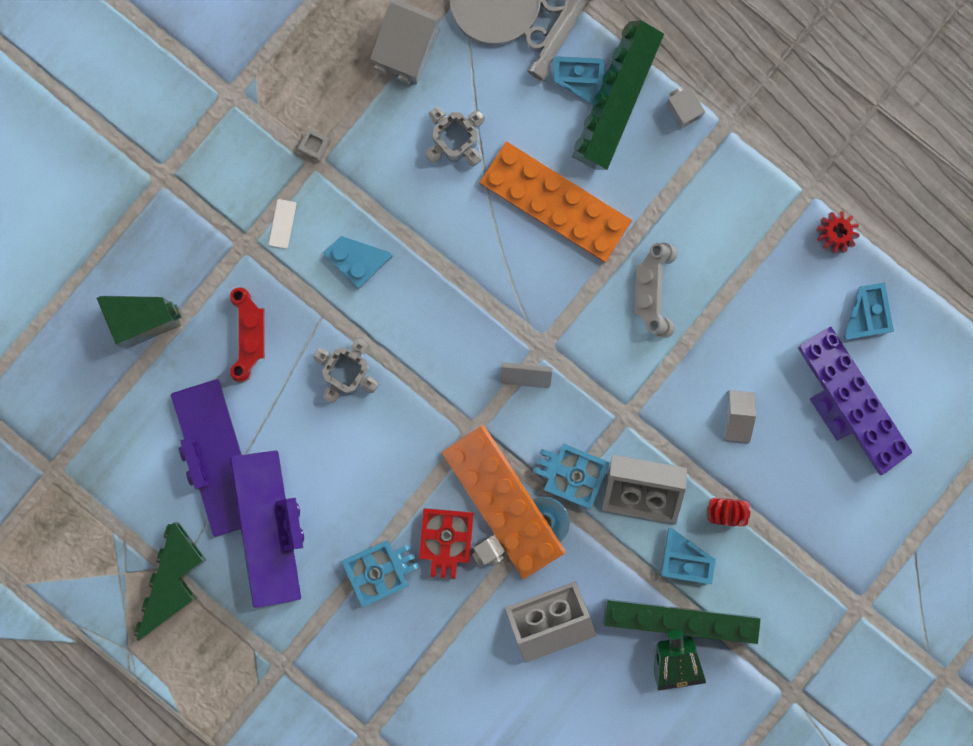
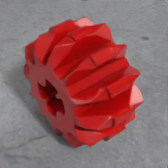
[816,211,860,254]
[707,498,751,527]

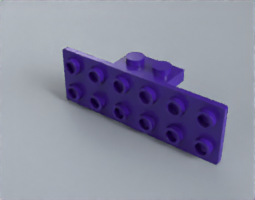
[798,327,912,476]
[171,379,242,537]
[230,450,304,608]

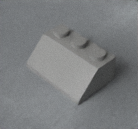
[602,455,687,524]
[505,581,597,663]

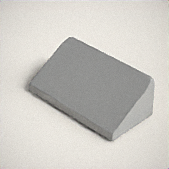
[501,362,553,388]

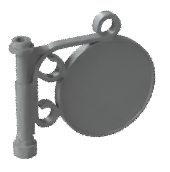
[450,0,594,81]

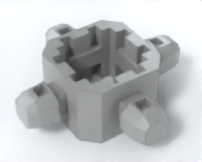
[425,107,485,167]
[313,338,379,404]

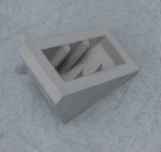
[725,390,756,443]

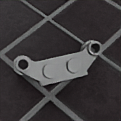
[635,243,677,338]

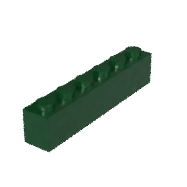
[572,20,664,170]
[603,599,761,644]

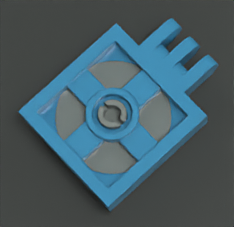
[533,444,610,509]
[341,540,419,607]

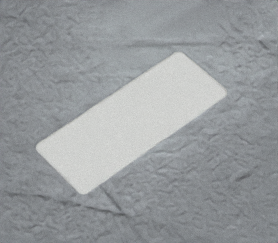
[269,199,297,249]

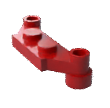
[230,287,265,383]

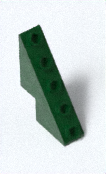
[134,522,206,641]

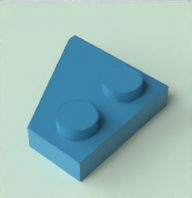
[553,56,604,105]
[324,236,393,289]
[844,282,894,340]
[661,528,716,584]

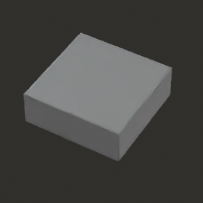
[297,128,331,162]

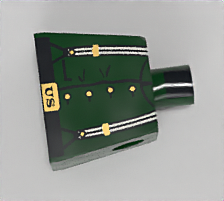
[654,630,706,691]

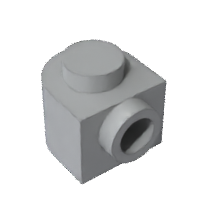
[472,534,505,567]

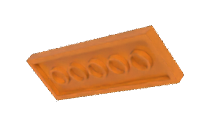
[480,141,632,263]
[441,424,566,580]

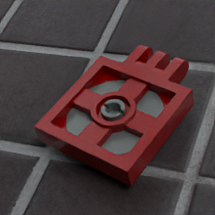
[419,508,474,580]

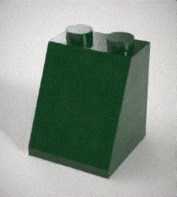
[96,296,182,349]

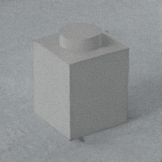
[666,86,705,129]

